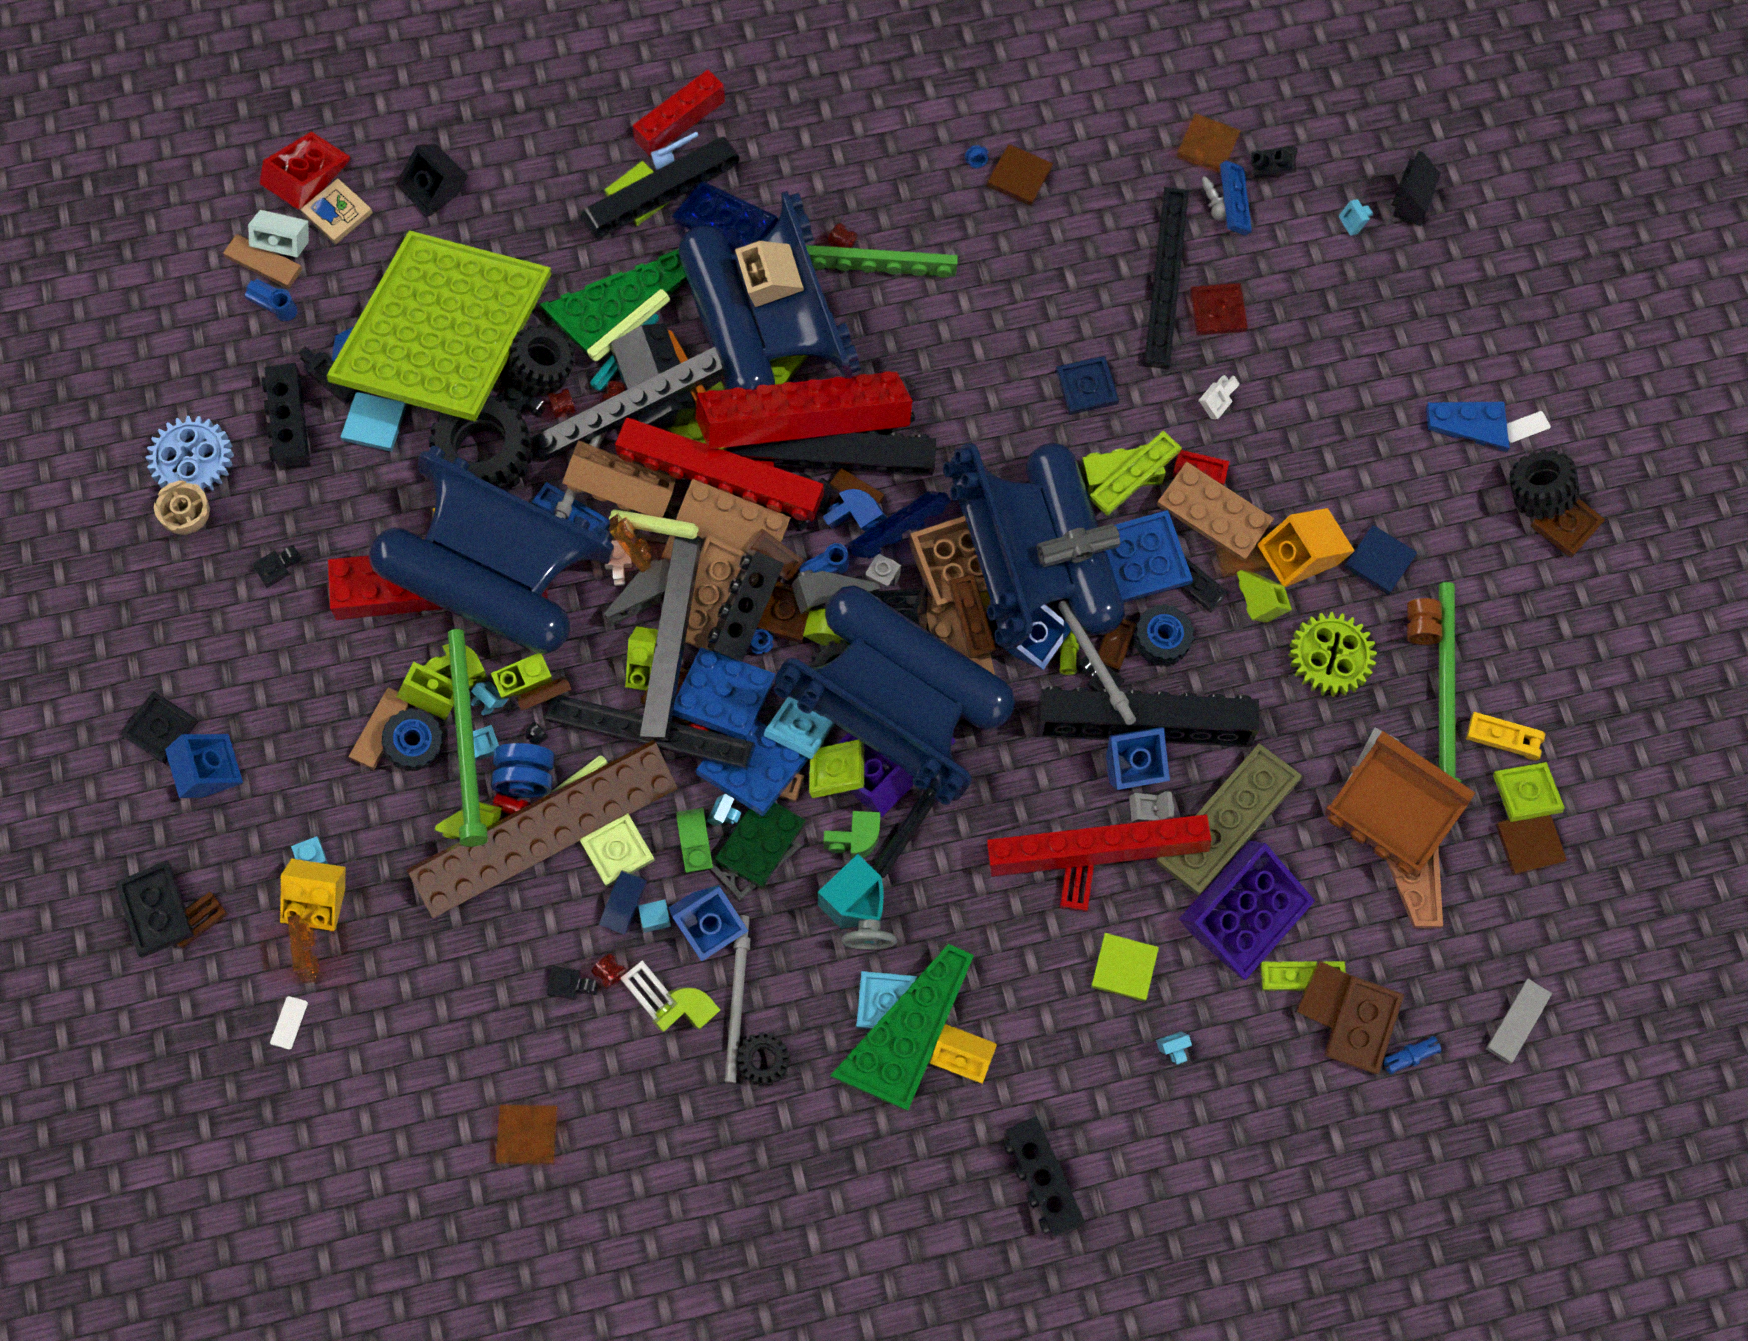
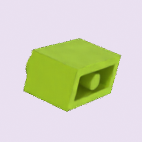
[396,661,454,721]

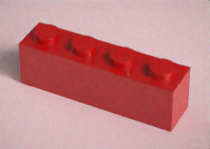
[632,70,725,157]

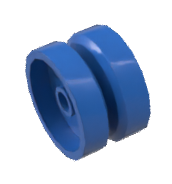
[491,743,554,798]

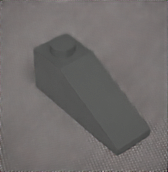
[605,558,670,627]
[791,570,880,614]

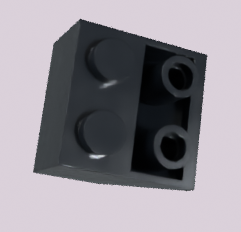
[1391,150,1441,226]

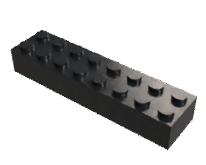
[1036,686,1259,747]

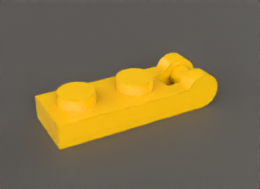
[1466,712,1545,761]

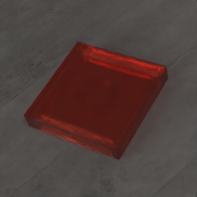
[1190,283,1248,335]

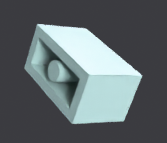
[248,210,309,257]

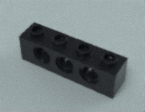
[261,363,311,471]
[707,549,784,662]
[1002,1116,1086,1240]

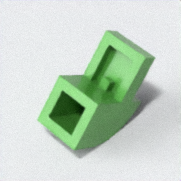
[676,808,713,872]
[824,811,880,861]

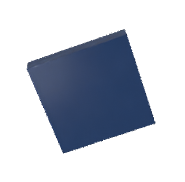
[1056,356,1119,415]
[1344,525,1418,595]

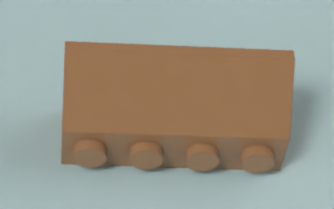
[562,440,676,518]

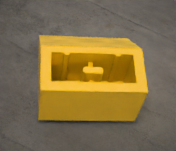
[280,859,346,931]

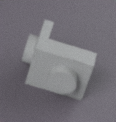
[866,553,901,588]
[1129,791,1174,822]

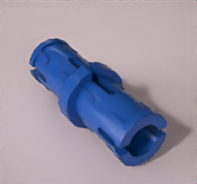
[1383,1036,1441,1075]

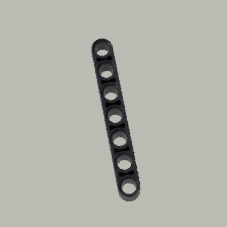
[580,137,740,238]

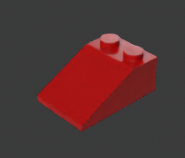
[259,131,350,210]

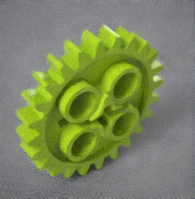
[1289,612,1377,697]

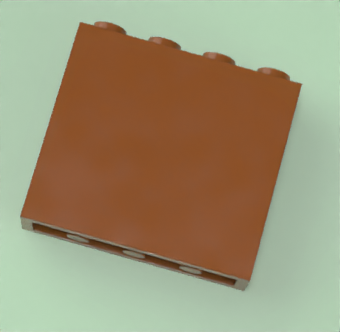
[1325,731,1475,877]

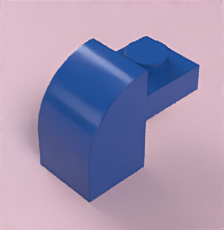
[823,489,887,532]

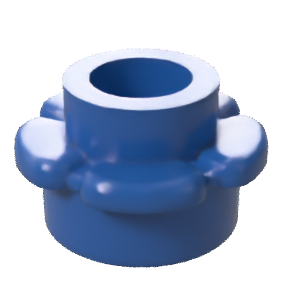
[965,145,988,168]
[749,629,773,654]

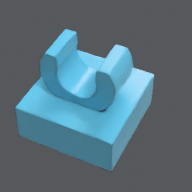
[1338,199,1373,236]
[471,682,509,715]
[706,794,741,826]
[1156,1031,1192,1064]

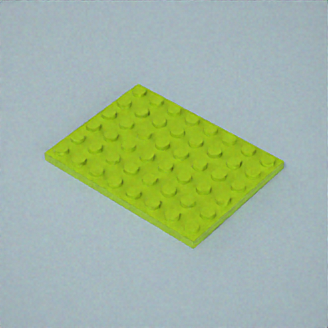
[327,231,551,421]

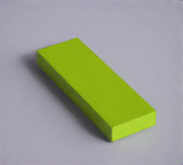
[1260,961,1346,991]

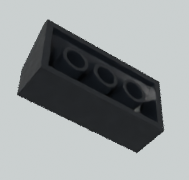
[610,323,696,428]

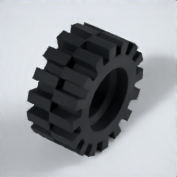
[737,1032,789,1087]

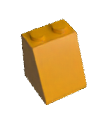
[1257,508,1355,587]

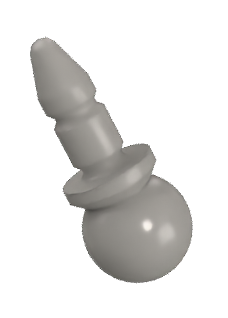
[1202,177,1227,221]

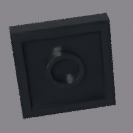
[120,691,199,764]

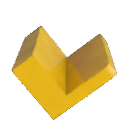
[930,1024,997,1084]

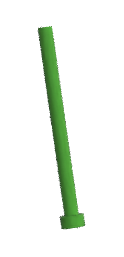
[1439,582,1461,783]
[448,629,488,847]

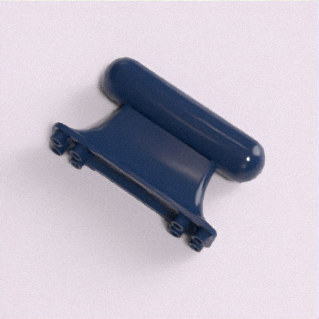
[679,191,861,390]
[943,443,1125,649]
[369,446,614,654]
[774,585,1015,805]

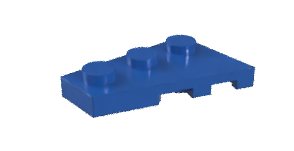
[1426,402,1510,452]

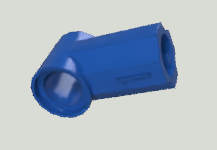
[245,279,297,321]
[798,543,850,575]

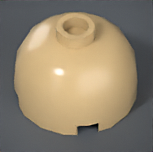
[154,480,210,535]

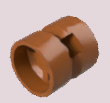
[1407,598,1442,645]

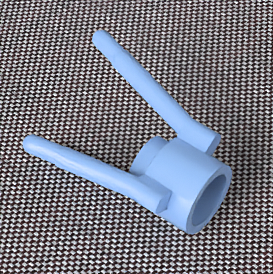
[651,132,698,170]

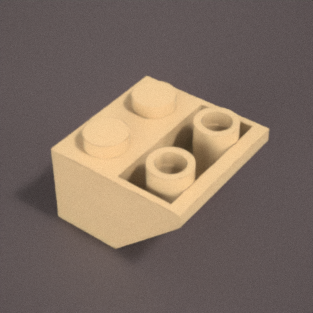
[735,241,804,307]

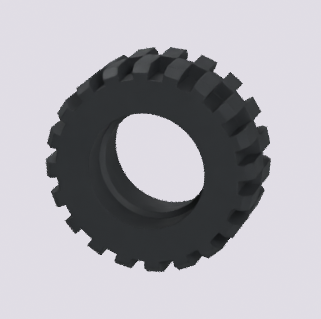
[429,395,532,492]

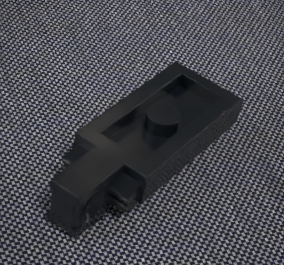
[298,346,360,405]

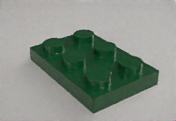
[715,802,806,889]

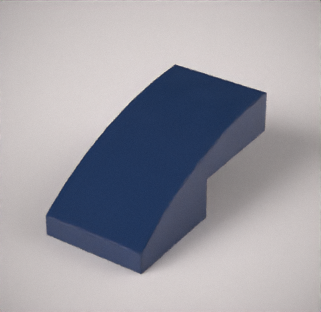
[599,870,648,934]

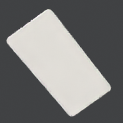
[1507,411,1551,443]
[270,996,308,1049]

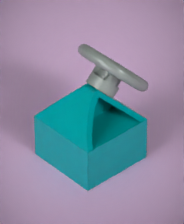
[818,854,897,950]

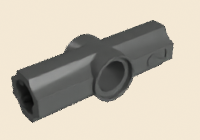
[1037,523,1120,567]

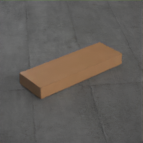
[223,234,302,289]
[349,687,411,770]

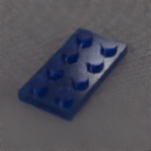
[672,181,778,252]
[845,491,951,559]

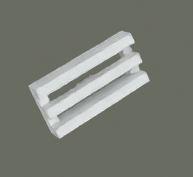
[621,961,673,1020]

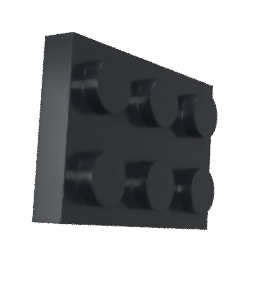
[115,860,194,958]

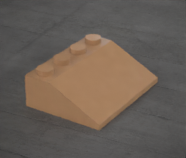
[661,479,791,586]
[909,516,987,607]

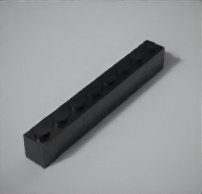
[727,431,936,476]

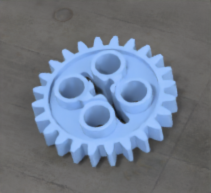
[146,416,234,491]

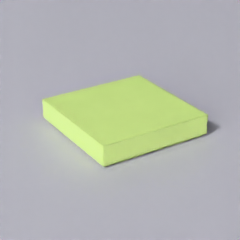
[580,814,655,888]

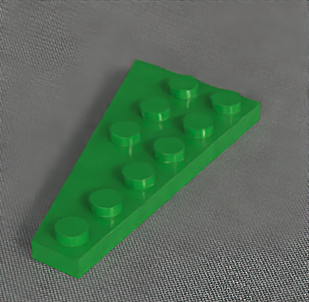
[540,249,687,359]
[830,944,974,1111]

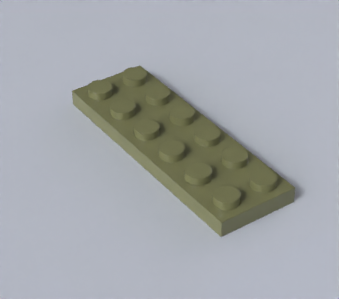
[1156,743,1302,896]

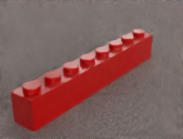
[615,417,824,522]
[987,814,1211,877]

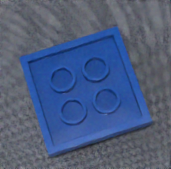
[1106,510,1193,603]
[673,647,775,740]
[696,720,809,816]

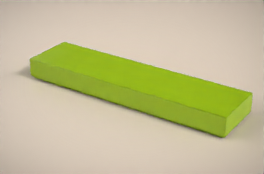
[1089,430,1182,516]

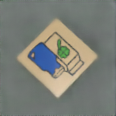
[300,178,373,244]

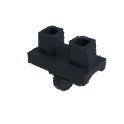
[1251,146,1298,177]

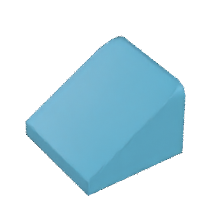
[638,900,671,933]

